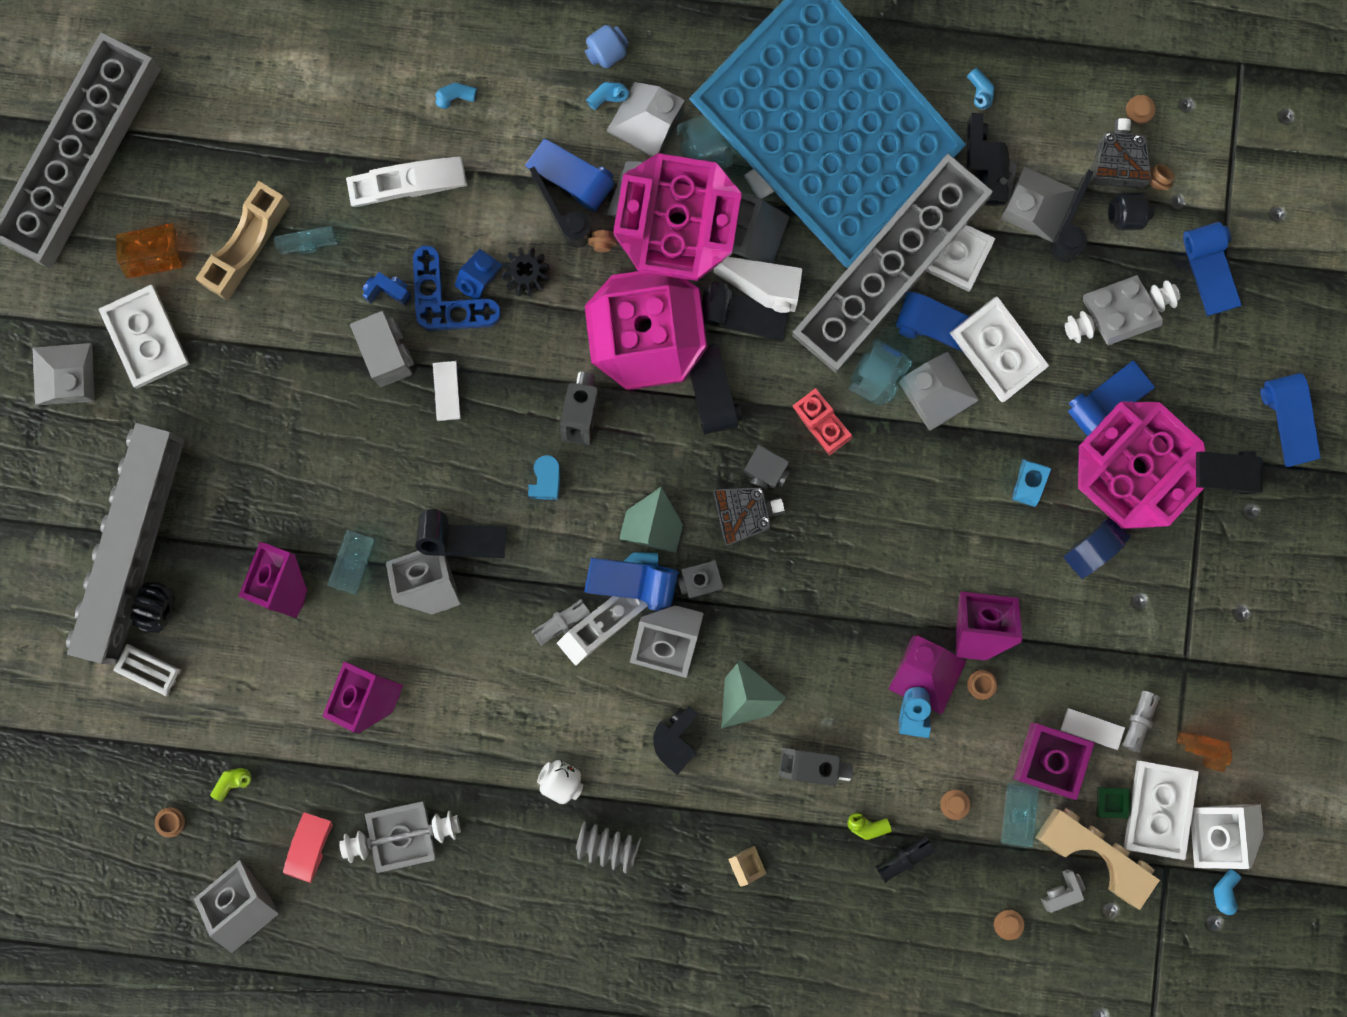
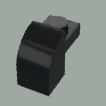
[653,706,698,775]

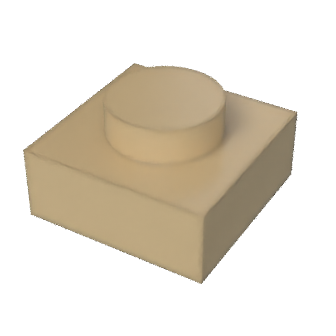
[728,846,767,887]

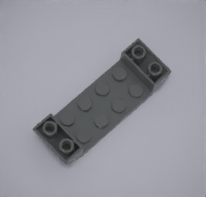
[607,161,789,264]

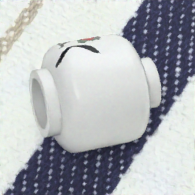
[537,760,583,804]

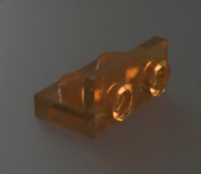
[116,223,182,279]
[1177,731,1232,772]

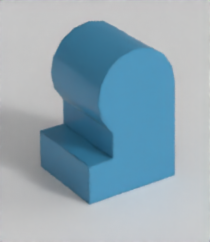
[528,455,561,500]
[1012,459,1051,507]
[898,687,931,738]

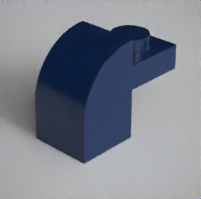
[1063,517,1131,579]

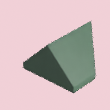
[620,486,683,553]
[721,660,786,729]

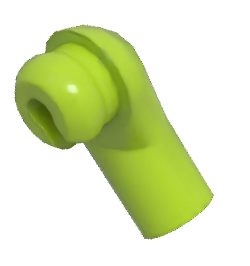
[210,768,252,802]
[847,813,892,840]

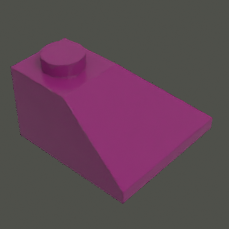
[238,542,307,619]
[955,591,1022,660]
[888,635,966,715]
[322,661,403,734]

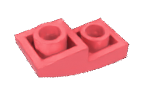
[792,388,852,456]
[283,812,333,883]

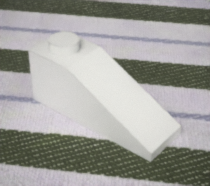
[713,257,802,313]
[557,596,648,666]

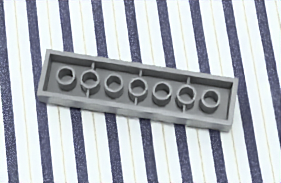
[0,32,161,269]
[793,154,993,374]
[66,423,185,665]

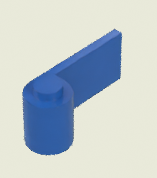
[525,138,615,213]
[1183,222,1242,316]
[895,292,969,353]
[1067,360,1155,436]
[1260,373,1321,467]
[584,557,679,611]

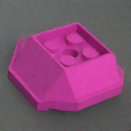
[613,153,742,281]
[585,271,708,390]
[1078,402,1205,529]

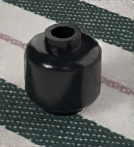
[1108,193,1154,231]

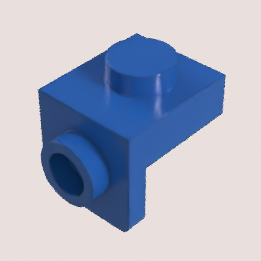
[455,249,502,300]
[362,272,411,306]

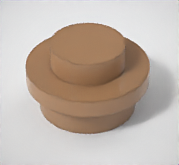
[1126,95,1155,124]
[1149,164,1175,190]
[588,230,617,252]
[967,670,997,700]
[940,790,970,820]
[155,807,185,838]
[994,909,1024,940]

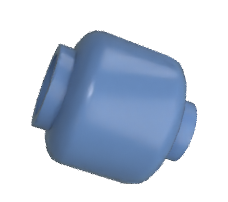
[585,25,629,68]

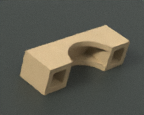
[196,181,290,301]
[1035,808,1160,910]

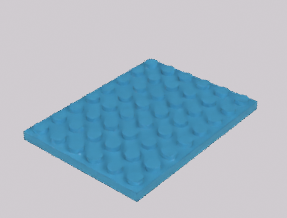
[689,0,966,268]

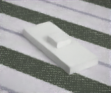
[433,361,461,421]
[1060,708,1125,750]

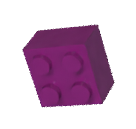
[1013,723,1095,800]

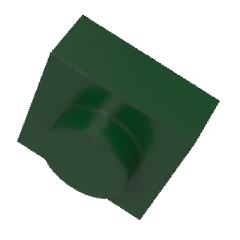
[1096,787,1129,819]

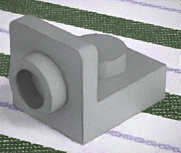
[1041,869,1085,913]

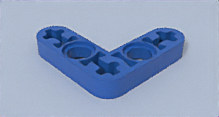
[413,245,501,331]

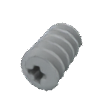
[576,821,641,874]

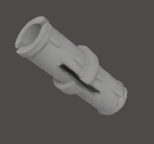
[531,599,590,646]
[1122,691,1160,753]

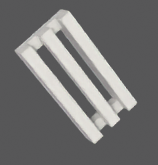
[113,644,182,696]

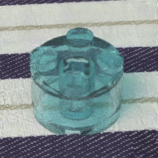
[677,115,738,170]
[847,338,912,406]

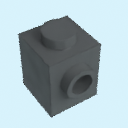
[743,445,791,491]
[678,560,724,599]

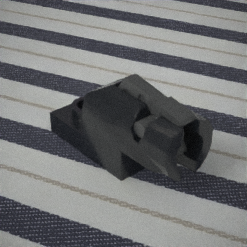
[966,113,1017,206]

